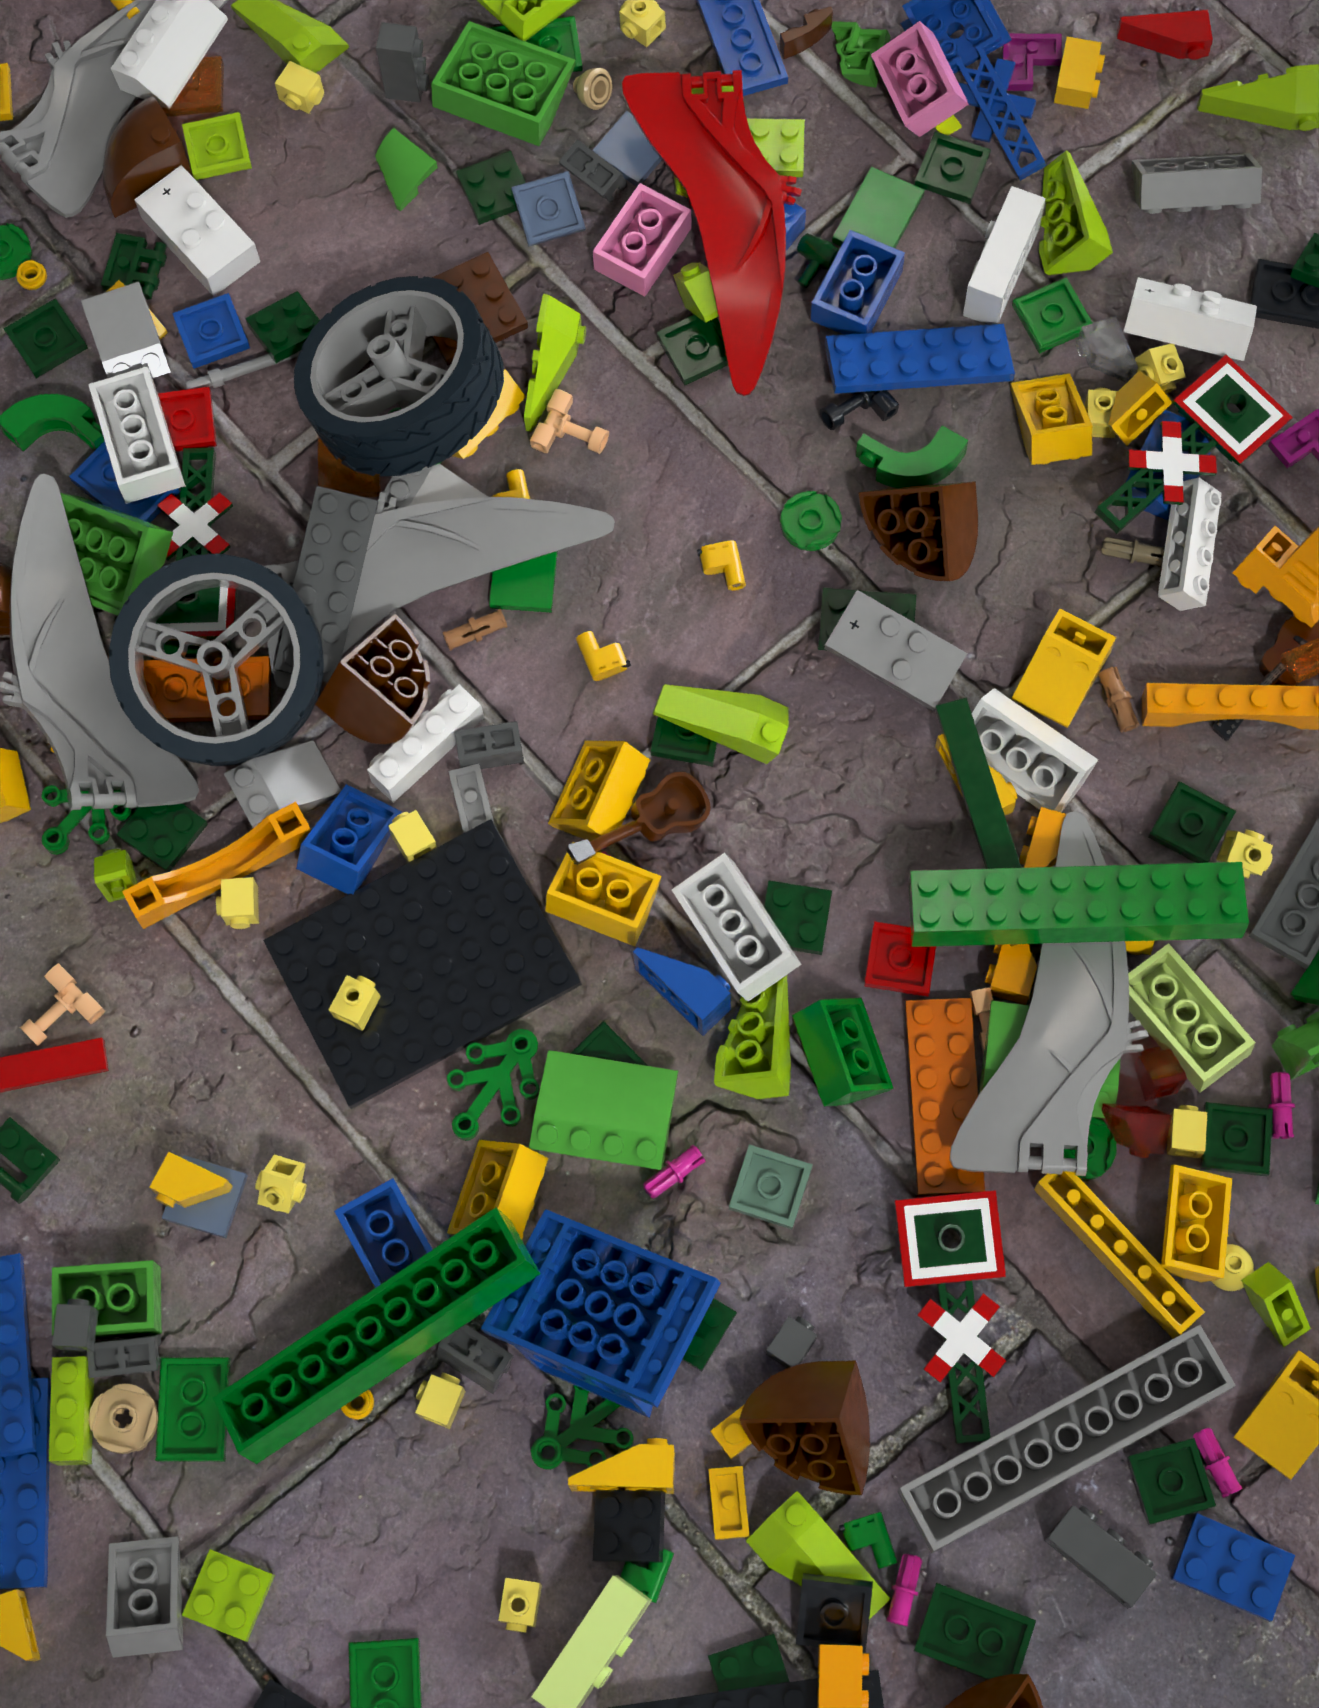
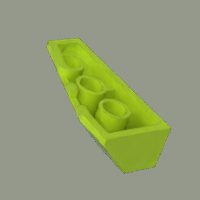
[231,0,349,73]
[1197,64,1319,131]
[1039,150,1113,275]
[524,294,586,432]
[652,684,789,764]
[714,975,791,1099]
[746,1491,891,1619]

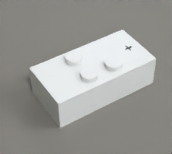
[134,165,260,297]
[963,186,1046,325]
[1123,277,1257,361]
[88,366,185,504]
[672,853,802,1001]

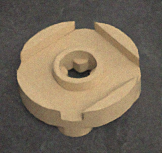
[89,1384,158,1454]

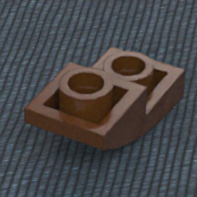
[780,6,833,59]

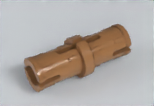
[442,609,508,651]
[1098,667,1140,733]

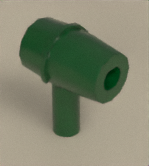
[797,233,840,288]

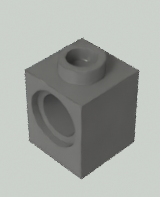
[52,1299,98,1352]
[766,1316,817,1368]

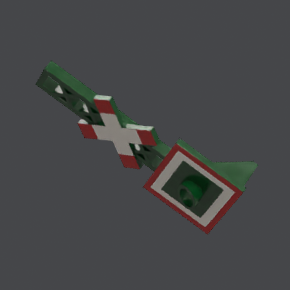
[1094,354,1293,534]
[155,447,237,657]
[894,1190,1006,1443]

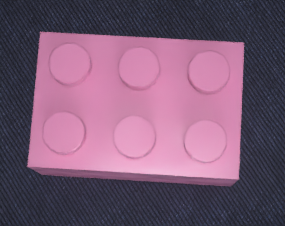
[871,21,969,137]
[593,183,692,297]

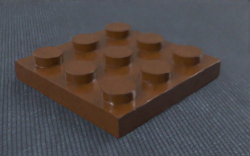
[432,252,528,366]

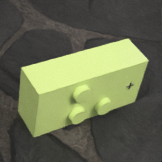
[1128,943,1256,1093]
[531,1575,652,1708]

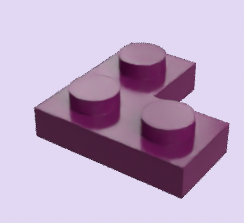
[1002,33,1062,91]
[1268,409,1319,469]

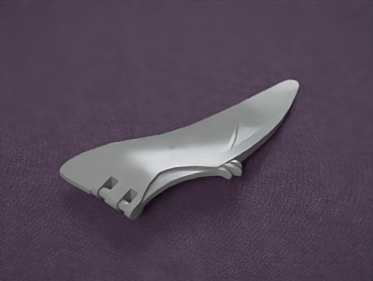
[0,0,229,218]
[0,474,199,810]
[264,492,615,689]
[949,811,1149,1176]

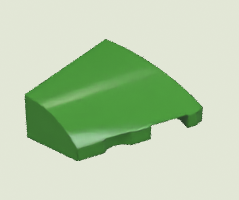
[831,21,891,88]
[375,128,438,211]

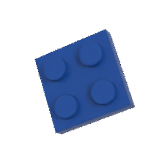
[172,293,250,369]

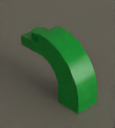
[0,394,105,452]
[856,426,968,488]

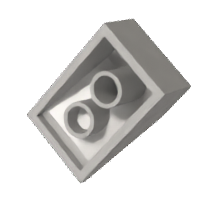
[81,281,171,378]
[383,464,488,509]
[224,740,341,828]
[106,1536,183,1658]

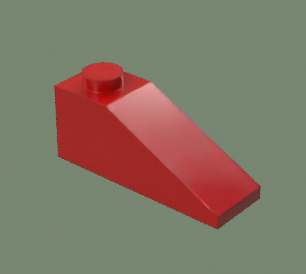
[1117,10,1213,60]

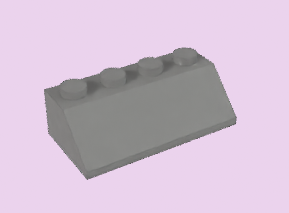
[1132,153,1262,214]

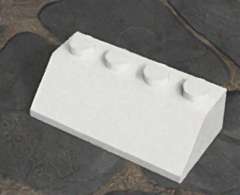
[111,0,228,109]
[972,688,1098,813]

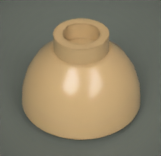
[573,68,612,110]

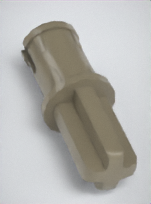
[1101,537,1165,567]

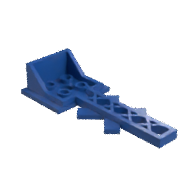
[900,0,1047,181]

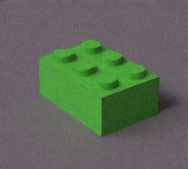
[52,1260,162,1339]

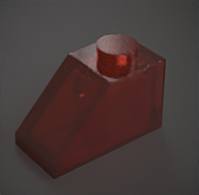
[1134,1047,1187,1102]
[1102,1103,1172,1158]

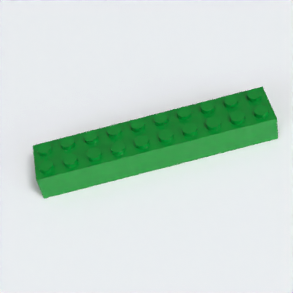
[908,862,1249,947]
[212,1207,541,1465]

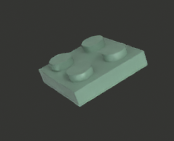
[729,1144,813,1230]

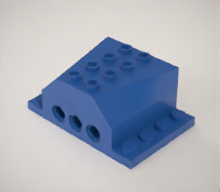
[481,1209,721,1418]

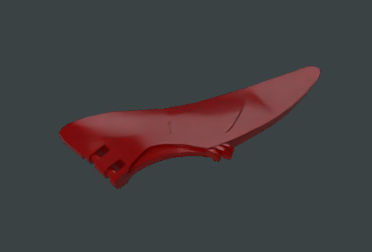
[622,70,802,396]

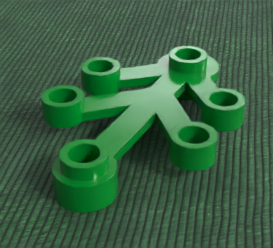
[41,785,131,855]
[447,1029,540,1141]
[531,1385,634,1470]

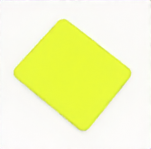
[935,115,962,135]

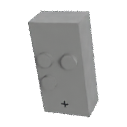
[824,590,968,711]

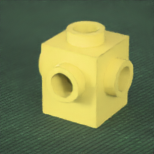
[619,0,666,48]
[1133,344,1186,394]
[1216,829,1273,879]
[255,1154,307,1214]

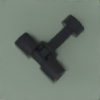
[820,390,899,430]

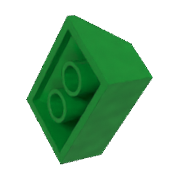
[792,998,894,1107]

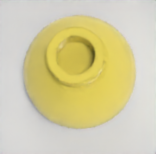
[1211,1244,1254,1291]

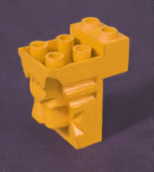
[1232,525,1319,628]

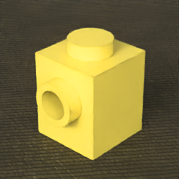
[275,61,324,114]
[1085,388,1117,438]
[388,810,437,863]
[216,877,259,929]
[329,975,381,1031]
[1162,1105,1207,1158]
[415,1372,466,1429]
[498,1578,542,1633]

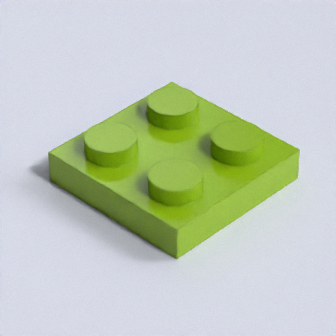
[182,112,252,180]
[747,118,805,177]
[182,1549,275,1642]

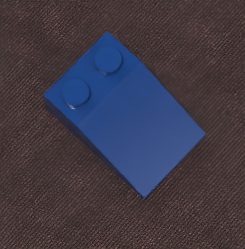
[296,784,402,895]
[633,947,731,1036]

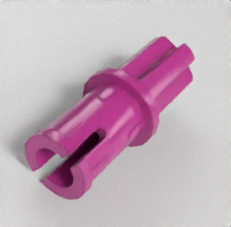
[1268,1072,1295,1139]
[643,1145,706,1199]
[1193,1427,1243,1498]
[886,1554,922,1627]

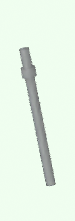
[186,350,302,389]

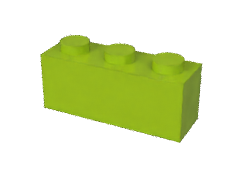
[49,1356,94,1466]

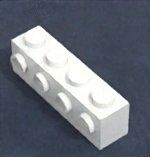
[1158,477,1221,611]
[367,684,484,803]

